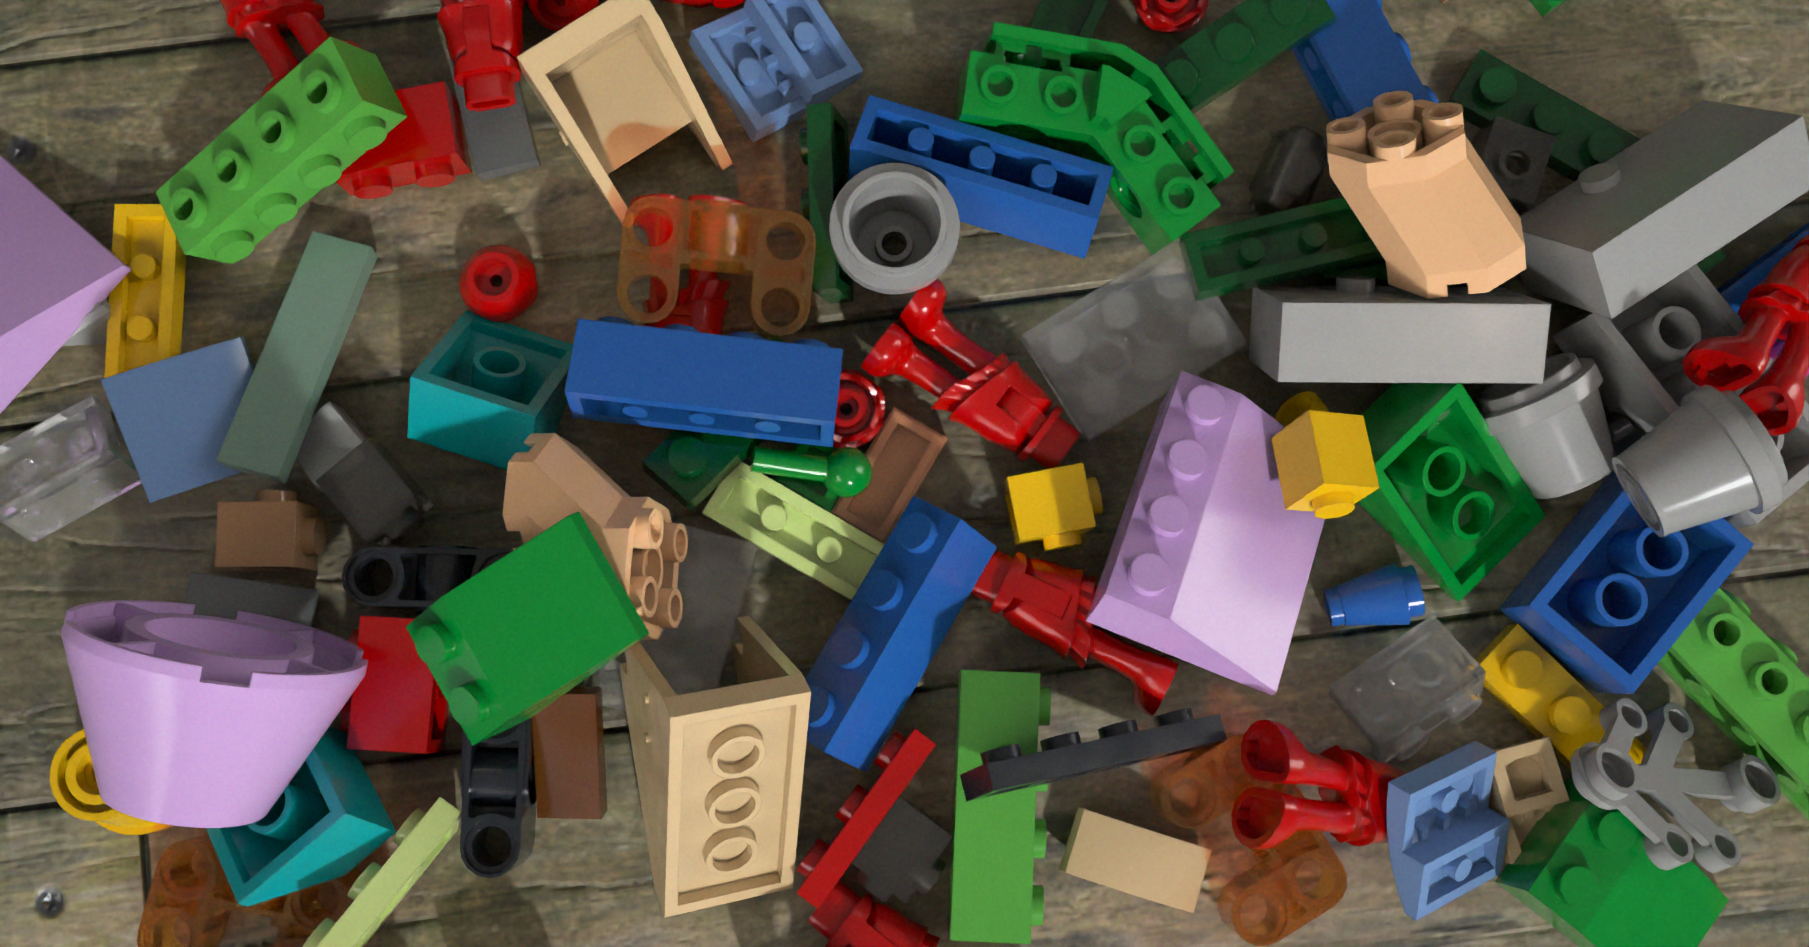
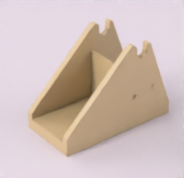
[517,0,733,231]
[620,616,811,918]

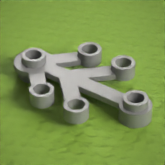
[1571,698,1781,873]

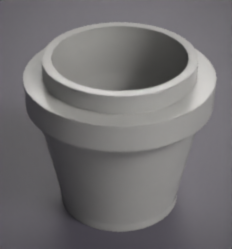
[829,163,960,294]
[1475,353,1616,499]
[1612,385,1788,537]

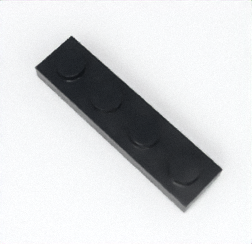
[960,708,1227,802]

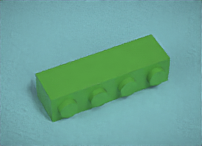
[947,670,1051,944]

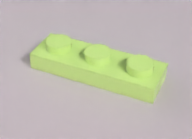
[702,462,884,601]
[302,797,462,947]

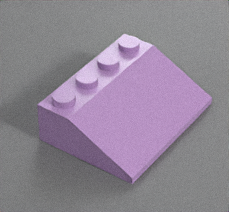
[0,154,131,414]
[1086,370,1325,696]

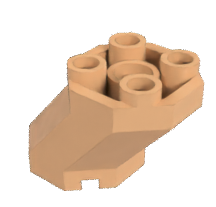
[1326,91,1526,299]
[502,433,688,640]

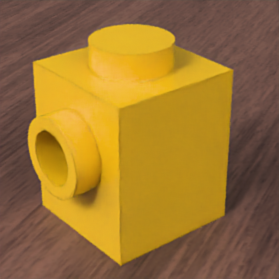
[1271,410,1380,519]
[1002,463,1103,551]

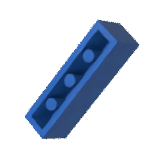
[1292,0,1439,122]
[848,95,1114,259]
[565,316,843,447]
[805,495,997,772]

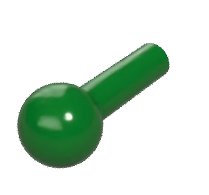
[750,446,872,498]

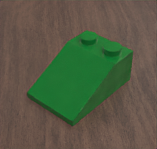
[1358,383,1546,602]
[406,512,650,746]
[1495,778,1729,947]

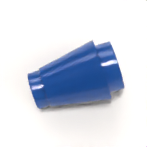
[1323,562,1425,627]

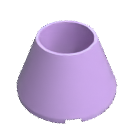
[60,600,369,828]

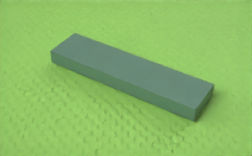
[216,231,378,484]

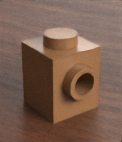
[215,490,327,571]

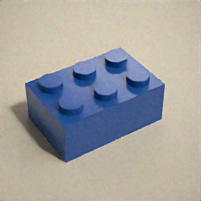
[1499,470,1754,694]

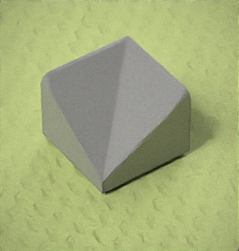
[296,401,382,495]

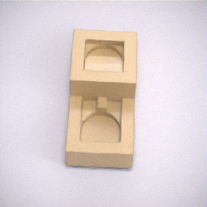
[1489,736,1569,865]
[1059,806,1212,913]

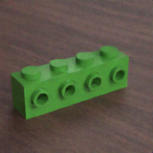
[156,36,408,264]
[1657,588,1809,820]

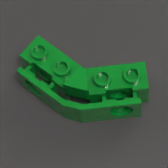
[954,22,1235,255]

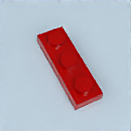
[796,727,936,909]

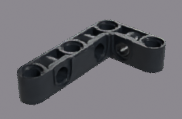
[342,545,536,878]

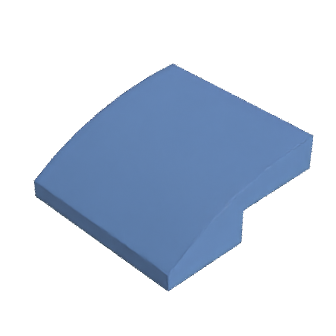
[689,0,864,142]
[101,337,255,503]
[1387,740,1510,921]

